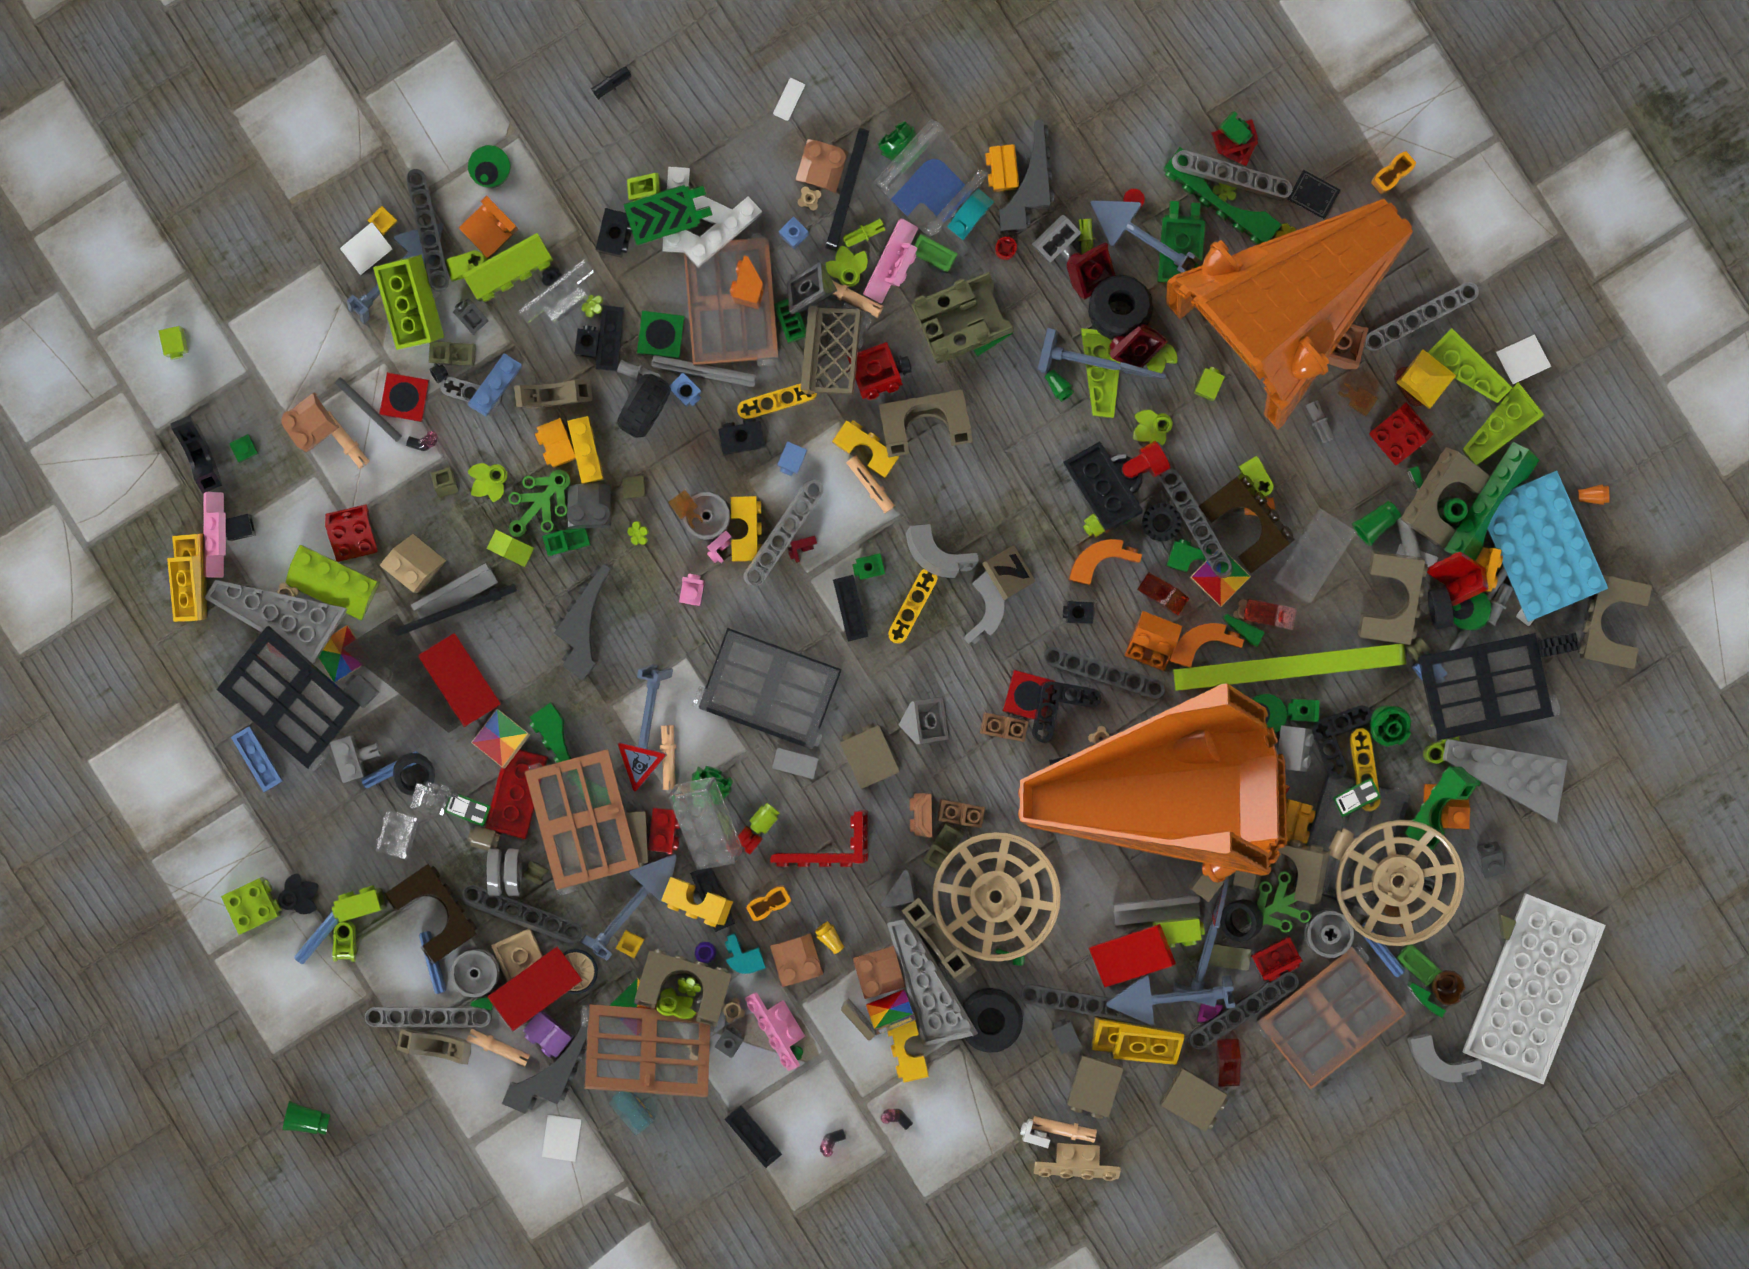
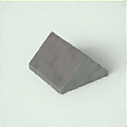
[787,262,837,314]
[881,869,917,908]

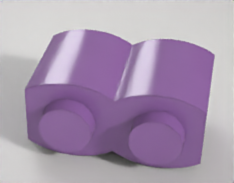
[523,1010,574,1058]

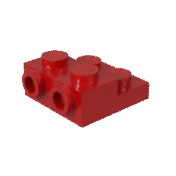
[847,342,903,400]

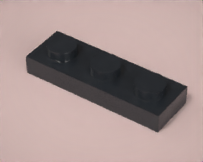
[595,305,625,372]
[833,575,869,642]
[690,864,735,932]
[724,1105,782,1168]

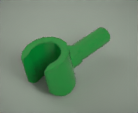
[995,948,1025,966]
[790,1045,803,1060]

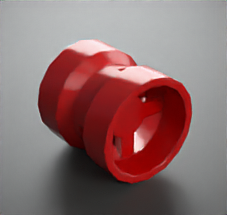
[995,236,1017,260]
[733,826,763,855]

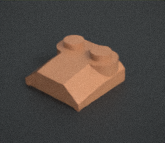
[795,139,848,193]
[1328,324,1368,369]
[281,392,339,452]
[910,793,932,837]
[770,933,823,987]
[853,946,906,999]

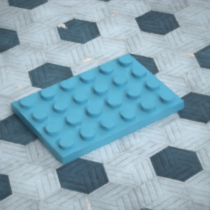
[1487,471,1608,622]

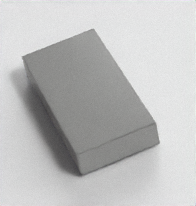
[772,748,819,779]

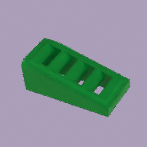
[774,299,806,344]
[1222,614,1264,647]

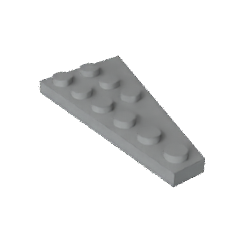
[204,580,348,664]
[1443,739,1567,823]
[887,918,978,1046]

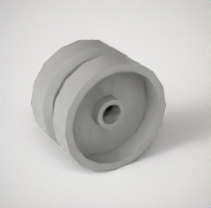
[683,492,731,540]
[487,849,522,896]
[1304,909,1354,958]
[450,948,501,998]

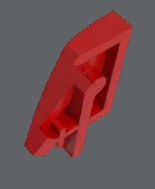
[1211,119,1258,166]

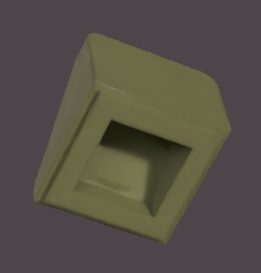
[431,467,459,498]
[622,476,646,499]
[1498,914,1516,940]

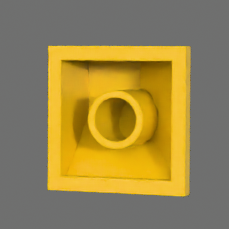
[1396,349,1456,409]

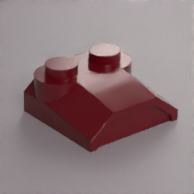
[1067,242,1116,300]
[1109,324,1168,368]

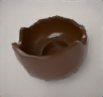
[1432,970,1465,1005]

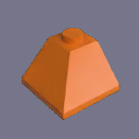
[1423,784,1470,829]

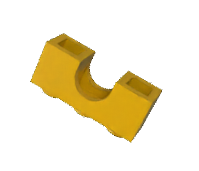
[567,416,604,484]
[832,420,899,478]
[731,496,762,562]
[661,877,733,927]
[886,1013,929,1083]

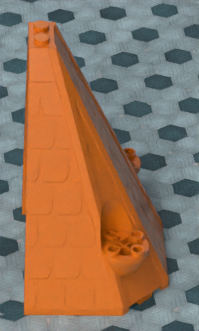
[1166,199,1413,430]
[1018,683,1287,883]

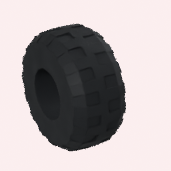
[1088,275,1153,340]
[617,374,671,438]
[962,988,1023,1053]

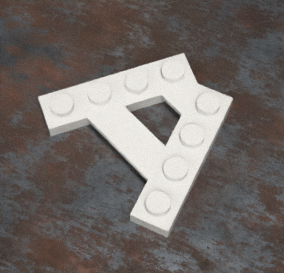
[663,167,762,268]

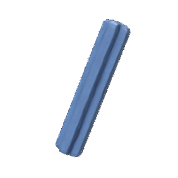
[361,751,418,788]
[294,912,339,964]
[1362,923,1405,977]
[419,931,446,994]

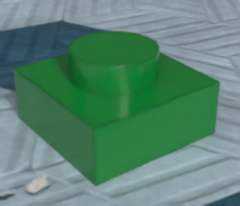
[229,434,259,463]

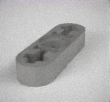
[440,377,502,409]

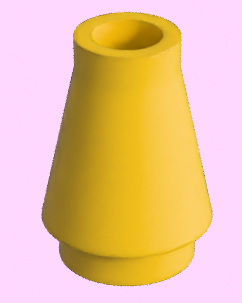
[815,922,844,954]

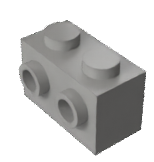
[1277,725,1314,772]

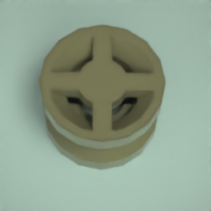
[1405,636,1432,663]
[522,860,549,885]

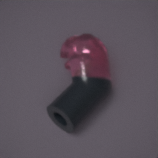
[406,431,438,451]
[881,1109,913,1130]
[820,1129,846,1157]

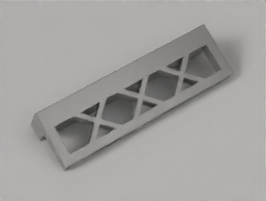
[411,563,499,619]
[1113,894,1200,926]

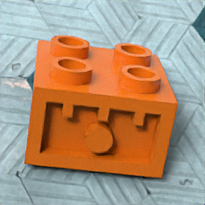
[459,195,519,258]

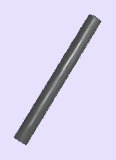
[335,377,402,442]

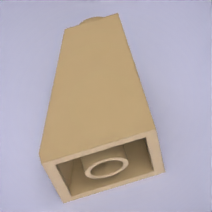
[380,534,446,594]

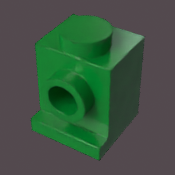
[1218,111,1252,145]
[852,553,885,580]
[1287,699,1320,722]

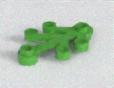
[508,470,570,537]
[1247,871,1324,933]

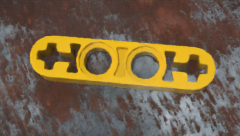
[737,383,817,420]
[888,569,938,644]
[1349,728,1381,811]

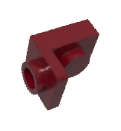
[788,536,817,563]

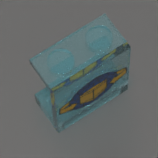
[609,1091,656,1136]

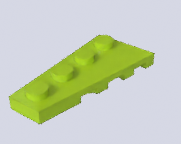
[1081,328,1120,418]
[1428,328,1512,403]
[1462,382,1544,466]

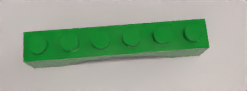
[1163,147,1282,245]
[1444,442,1539,561]
[529,702,625,822]

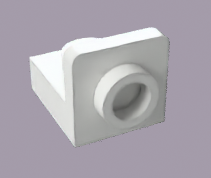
[1020,1118,1050,1148]

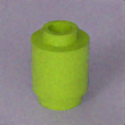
[1082,514,1105,538]
[749,802,780,835]

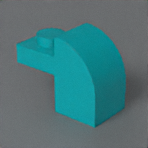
[947,188,994,240]
[725,932,766,974]

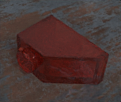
[1137,572,1190,616]
[1244,599,1297,630]
[1216,1039,1241,1087]

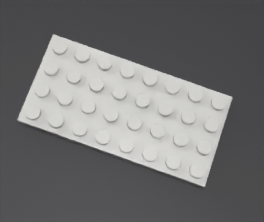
[1462,893,1606,1084]

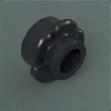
[542,267,563,288]
[896,355,912,376]
[430,363,448,384]

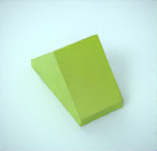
[627,173,661,200]
[486,530,534,567]

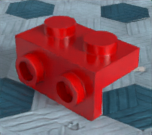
[1251,936,1303,981]

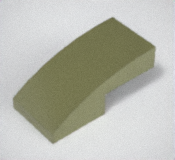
[428,342,476,366]
[923,822,965,870]
[1208,944,1252,971]

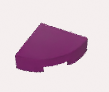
[1197,1003,1223,1022]

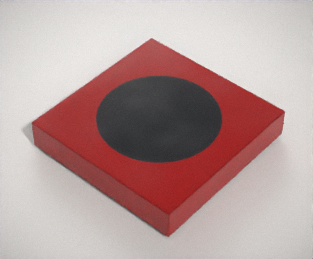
[379,372,430,422]
[1003,670,1055,722]

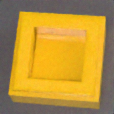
[367,206,398,236]
[615,929,645,958]

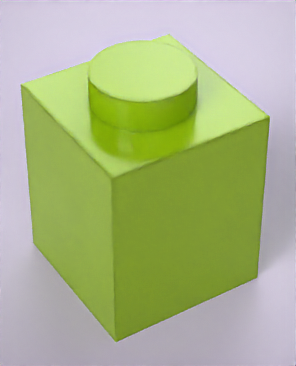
[158,326,189,360]
[1193,366,1225,401]

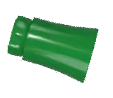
[1437,497,1468,526]
[1352,501,1401,546]
[282,1101,330,1135]

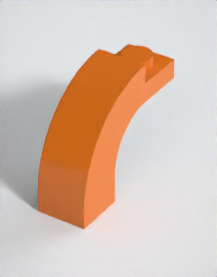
[1068,539,1142,585]
[1169,623,1244,668]

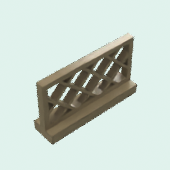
[801,306,862,395]

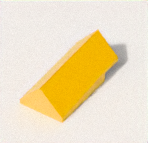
[167,533,207,622]
[1092,1017,1184,1065]

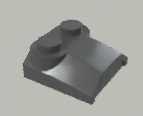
[567,484,611,529]

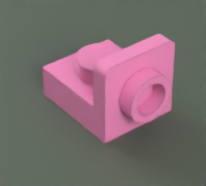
[707,531,732,564]
[679,574,705,606]

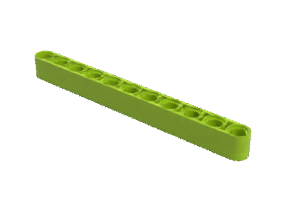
[1173,643,1407,691]

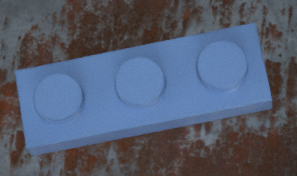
[468,354,522,417]
[231,726,283,792]

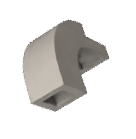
[906,524,979,578]
[963,571,1005,645]
[1407,1033,1482,1082]

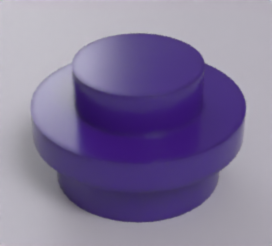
[695,942,716,963]

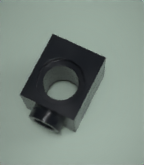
[574,326,600,358]
[226,514,256,541]
[1063,601,1094,624]

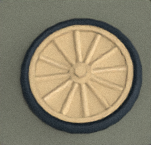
[563,949,598,994]

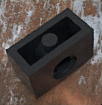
[595,208,632,258]
[718,418,766,455]

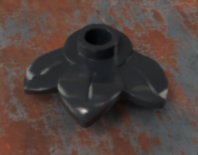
[278,873,319,915]

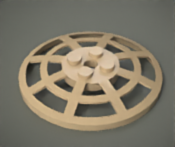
[1335,820,1464,946]
[932,832,1061,961]

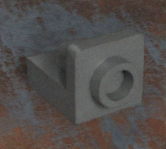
[453,298,489,335]

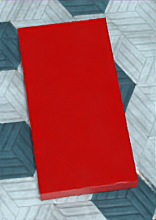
[418,633,501,727]
[485,749,548,839]
[1089,924,1176,988]
[487,946,583,1032]

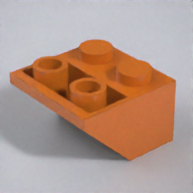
[730,255,765,309]
[1124,611,1182,671]

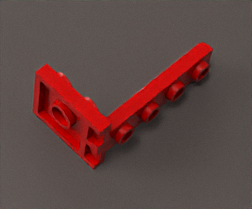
[770,810,868,867]

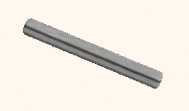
[651,355,756,387]

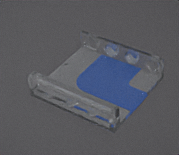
[874,119,988,237]

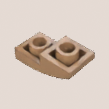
[980,712,1029,742]
[937,799,985,828]

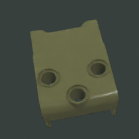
[911,272,1014,364]

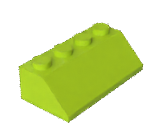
[462,233,554,302]
[373,254,444,350]
[285,545,380,621]

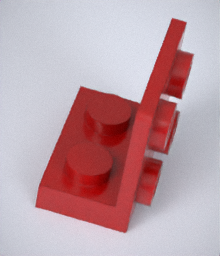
[1369,402,1434,465]
[325,504,378,562]
[1427,552,1489,606]
[648,808,682,855]

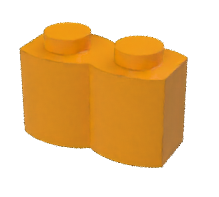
[1371,151,1416,194]
[535,418,576,468]
[746,885,792,921]

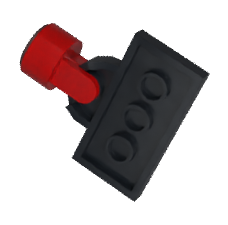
[1063,441,1171,533]

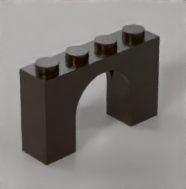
[1198,472,1295,573]
[384,864,477,965]

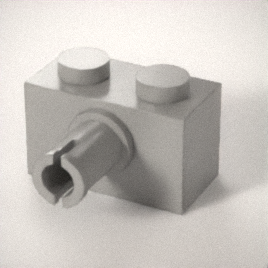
[1031,215,1081,263]
[330,735,381,783]

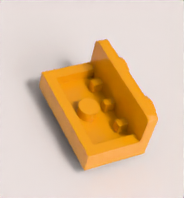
[1476,547,1503,592]

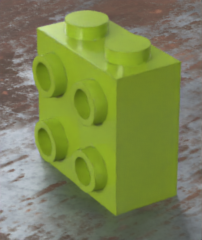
[221,877,282,935]
[332,885,387,922]
[1153,917,1205,948]

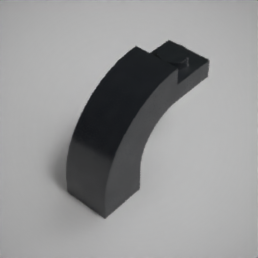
[170,415,222,494]

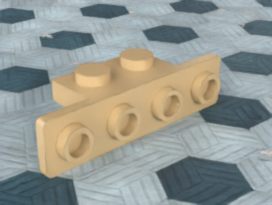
[1034,1143,1121,1181]

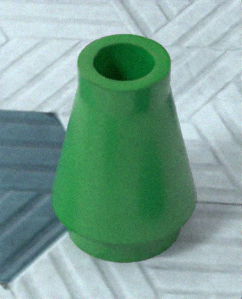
[1045,369,1074,402]

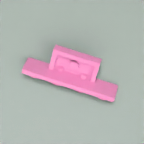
[863,218,918,303]
[204,492,226,578]
[745,992,805,1071]

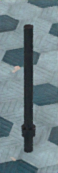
[394,584,517,636]

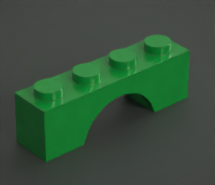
[1405,767,1478,849]

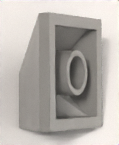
[899,697,949,744]

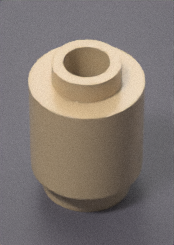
[1329,828,1355,861]

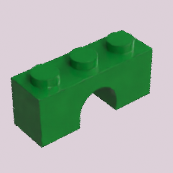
[1165,539,1232,573]

